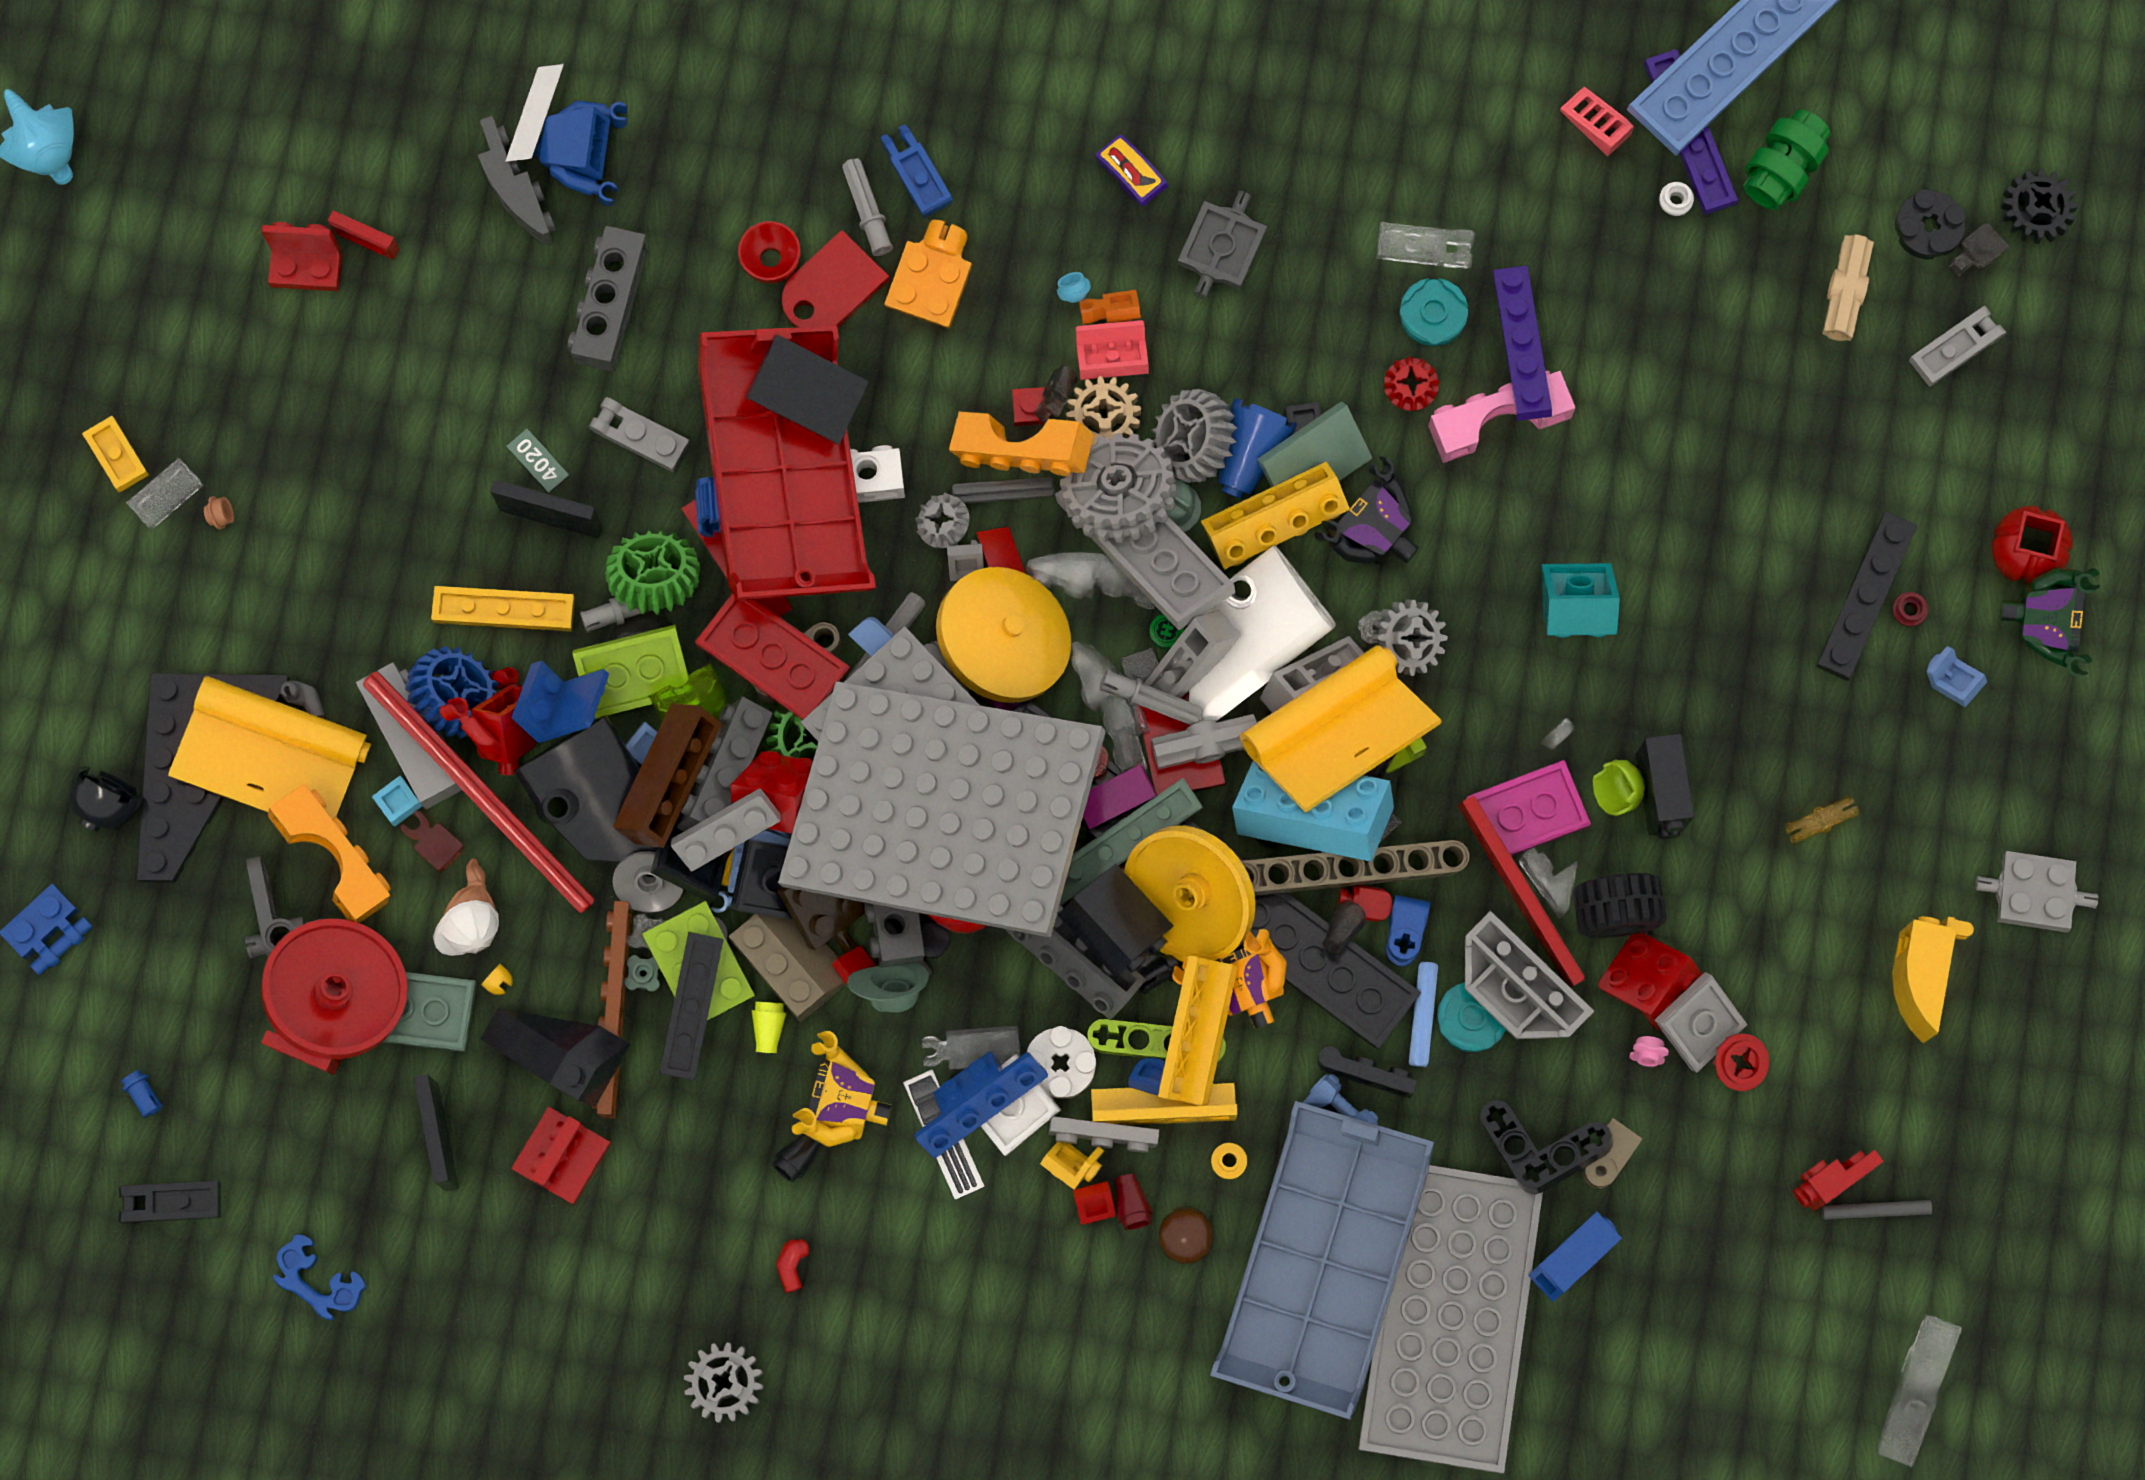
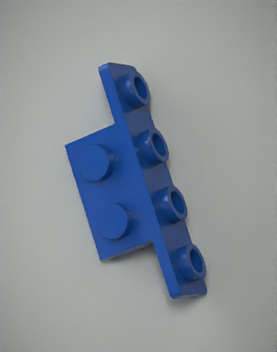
[914,1051,1048,1158]

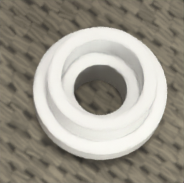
[1659,182,1694,216]

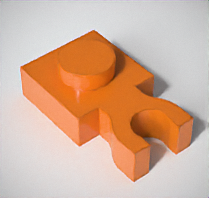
[1079,290,1141,325]

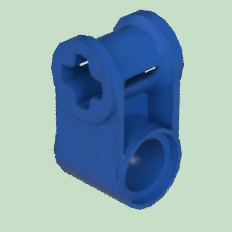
[1386,894,1430,967]

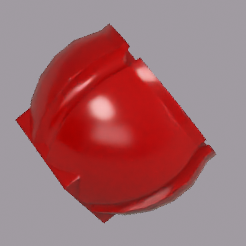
[1991,505,2073,584]

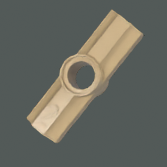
[1822,234,1874,341]

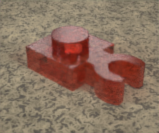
[400,810,465,873]

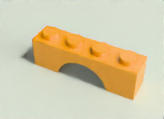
[949,411,1094,476]
[268,784,391,923]

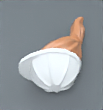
[433,858,499,956]

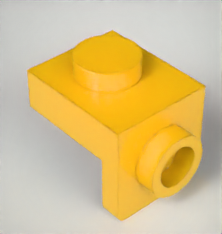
[1040,1142,1104,1190]

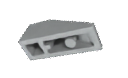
[1144,610,1241,699]
[1260,636,1364,713]

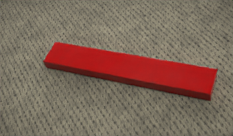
[1457,796,1585,987]

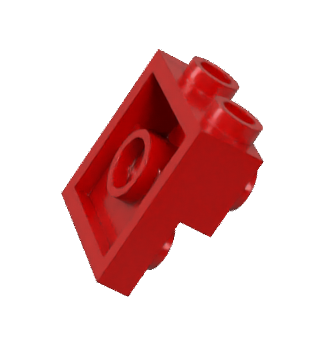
[1793,1150,1884,1212]

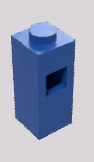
[1528,1212,1622,1302]

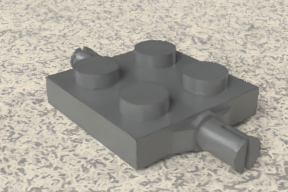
[1177,191,1267,299]

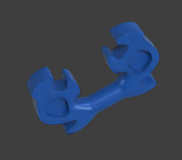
[273,1235,367,1321]

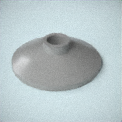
[613,851,683,913]

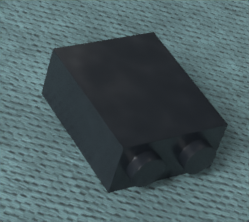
[1636,734,1694,839]
[1058,864,1174,978]

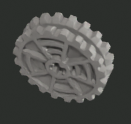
[1060,433,1177,543]

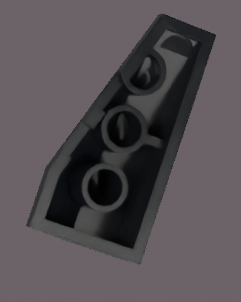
[481,1008,631,1107]

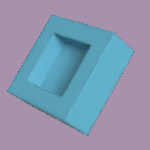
[372,775,422,826]

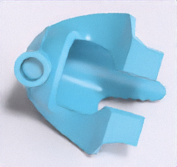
[0,89,74,185]

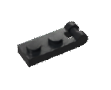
[1317,1046,1417,1099]
[119,1181,221,1224]

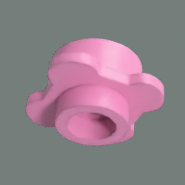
[1629,1036,1669,1067]

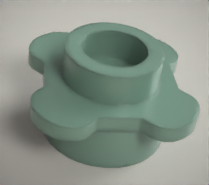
[624,955,660,992]

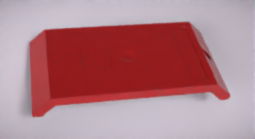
[698,325,876,600]

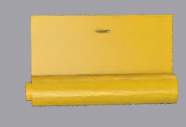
[1240,645,1441,813]
[168,676,371,819]

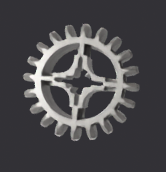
[1151,389,1237,483]

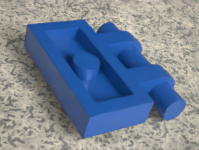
[0,884,93,975]

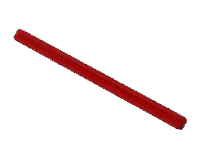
[363,671,595,913]

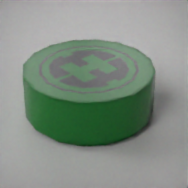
[1149,614,1184,650]

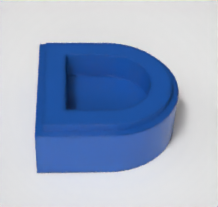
[1129,1057,1165,1096]

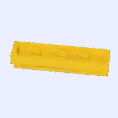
[1158,955,1238,1106]
[1091,1083,1237,1125]

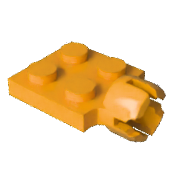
[884,220,973,329]

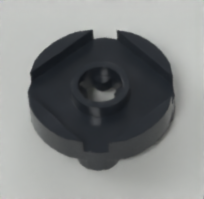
[1895,189,1966,260]

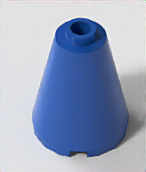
[1218,398,1297,499]

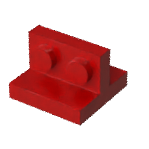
[511,1106,611,1206]

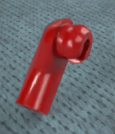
[776,1239,809,1294]

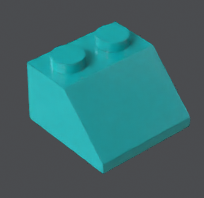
[1541,563,1620,638]

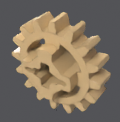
[1066,376,1141,445]

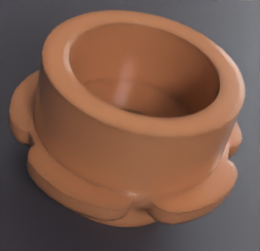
[204,496,234,530]

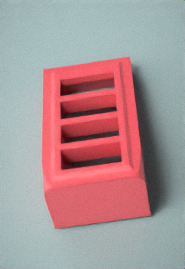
[1560,86,1634,157]

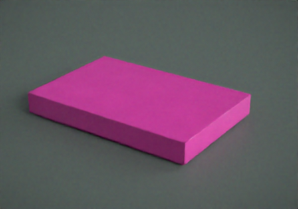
[1465,760,1591,856]

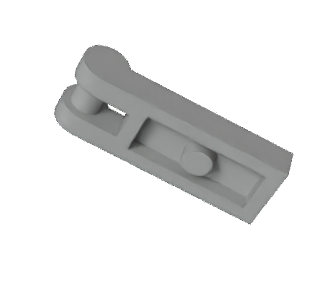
[1909,306,2006,387]
[589,397,690,473]

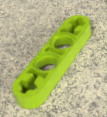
[1087,1019,1226,1063]

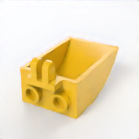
[1892,916,1974,1044]

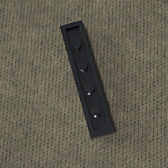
[1816,511,1917,681]

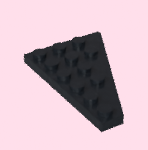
[137,673,290,883]

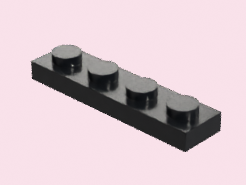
[659,932,724,1080]

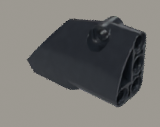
[513,715,657,862]

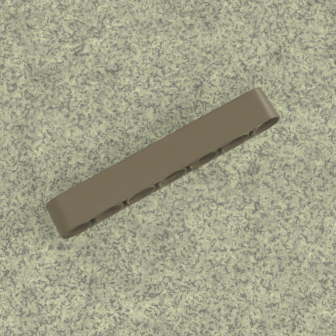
[1241,840,1469,896]

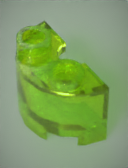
[648,663,727,722]

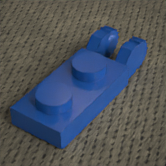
[880,124,953,219]

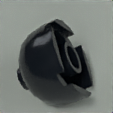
[68,766,143,832]

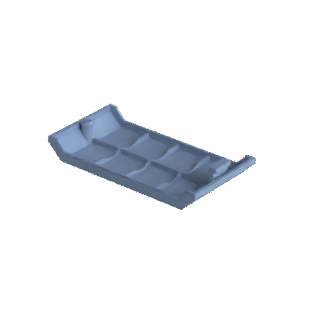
[1210,1101,1434,1420]

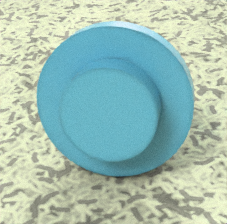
[1057,272,1091,303]

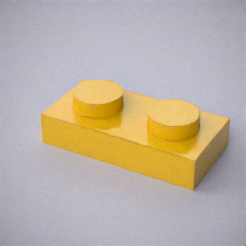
[82,416,149,493]

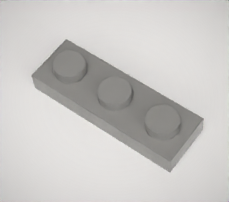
[671,788,781,872]
[1048,1116,1159,1153]

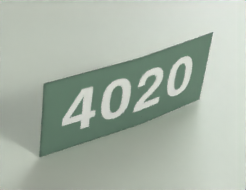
[506,429,569,493]

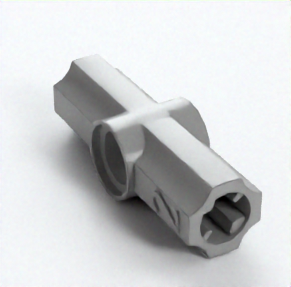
[1151,714,1257,770]

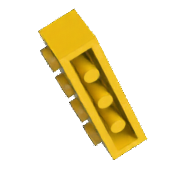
[1201,461,1350,570]

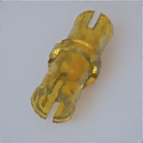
[1785,795,1859,845]

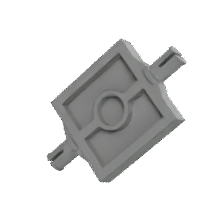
[1975,851,2098,933]

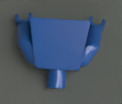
[533,101,628,206]

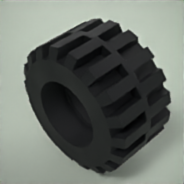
[1572,873,1667,938]

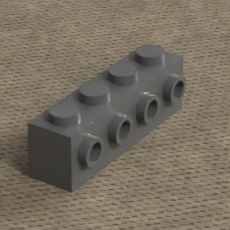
[675,696,773,832]
[1005,905,1146,1021]

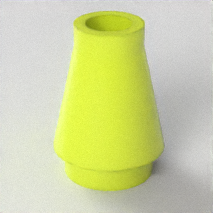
[751,1002,787,1053]

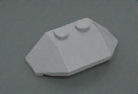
[1465,911,1594,1039]

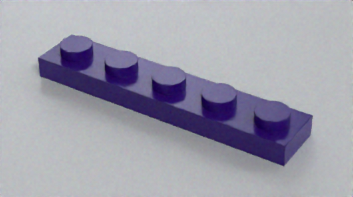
[1644,49,1738,215]
[1493,265,1552,421]

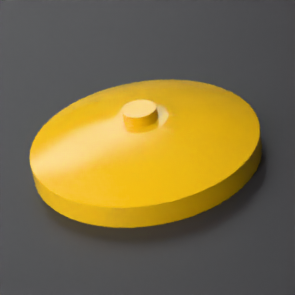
[936,567,1071,703]
[1124,826,1256,962]

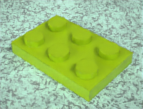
[572,625,693,718]
[642,900,755,1020]

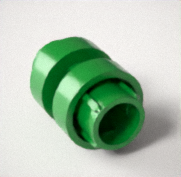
[1743,109,1831,210]

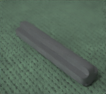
[952,477,1055,504]

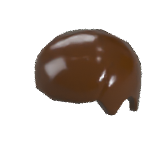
[1159,1206,1213,1264]

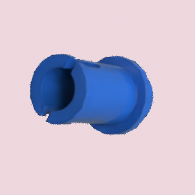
[121,1070,163,1118]

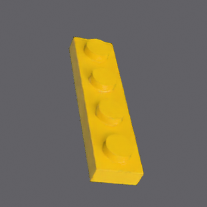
[431,586,575,631]

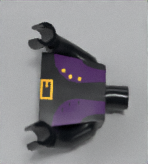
[1315,456,1419,564]

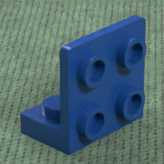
[511,660,609,743]

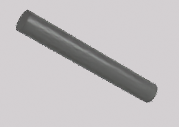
[1821,1200,1932,1220]

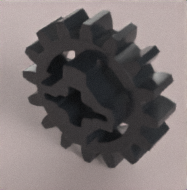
[2000,168,2078,244]

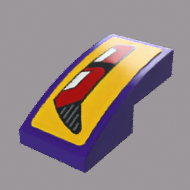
[1095,134,1168,207]

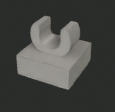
[947,540,984,581]

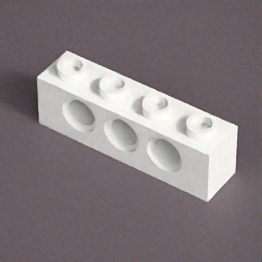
[850,445,905,503]

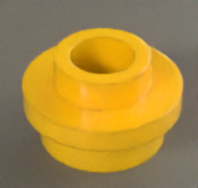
[1211,1143,1247,1179]

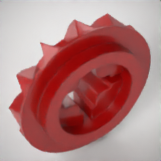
[1384,356,1439,411]
[1712,1033,1769,1091]

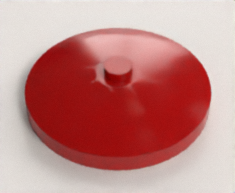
[261,919,408,1059]

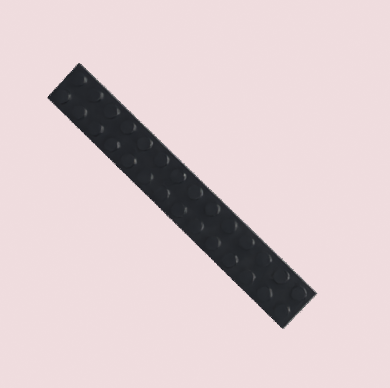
[1014,700,1421,1051]

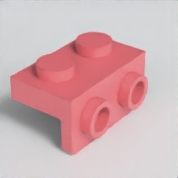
[1075,320,1149,380]

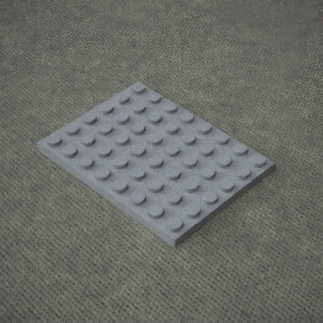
[778,681,1106,937]

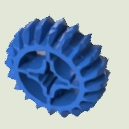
[405,645,499,739]

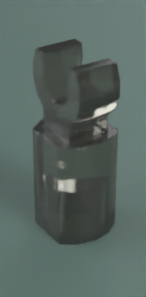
[1035,366,1078,423]

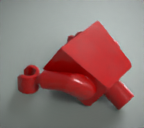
[440,667,537,775]

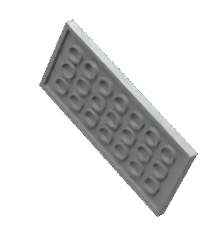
[1358,1165,1543,1474]

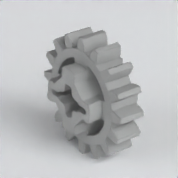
[1371,599,1448,676]
[684,1342,764,1423]

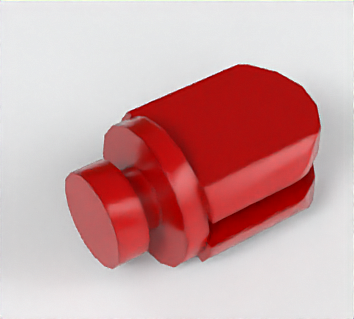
[1337,885,1393,922]

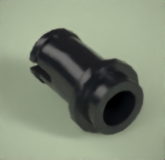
[1138,955,1180,994]

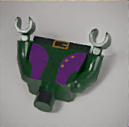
[2000,567,2100,677]

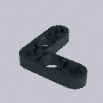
[1480,1100,1613,1194]

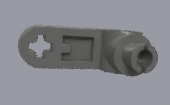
[245,855,323,959]

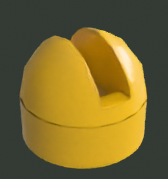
[481,964,513,995]

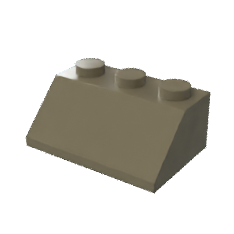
[729,914,846,1023]

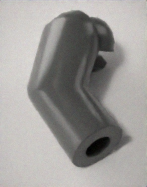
[280,681,326,719]

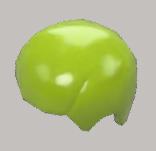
[1593,760,1645,816]

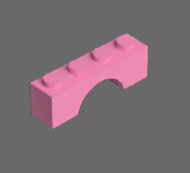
[1428,371,1575,463]

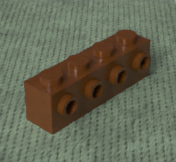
[613,703,722,848]

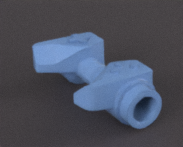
[1303,1074,1378,1125]

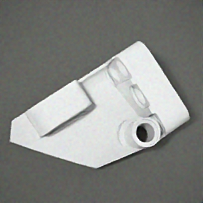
[1189,545,1336,722]

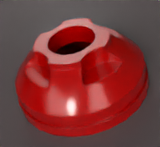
[738,221,801,283]

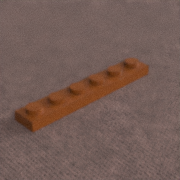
[592,901,633,1119]

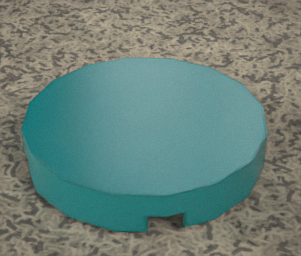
[1399,278,1468,346]
[1437,982,1506,1053]

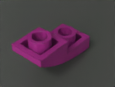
[1083,764,1157,829]

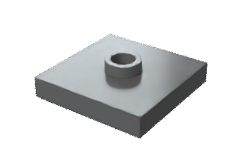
[1654,972,1747,1073]

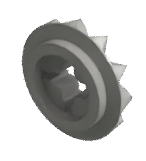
[915,492,970,548]

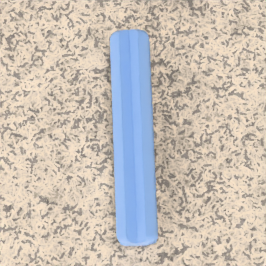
[1409,962,1438,1067]

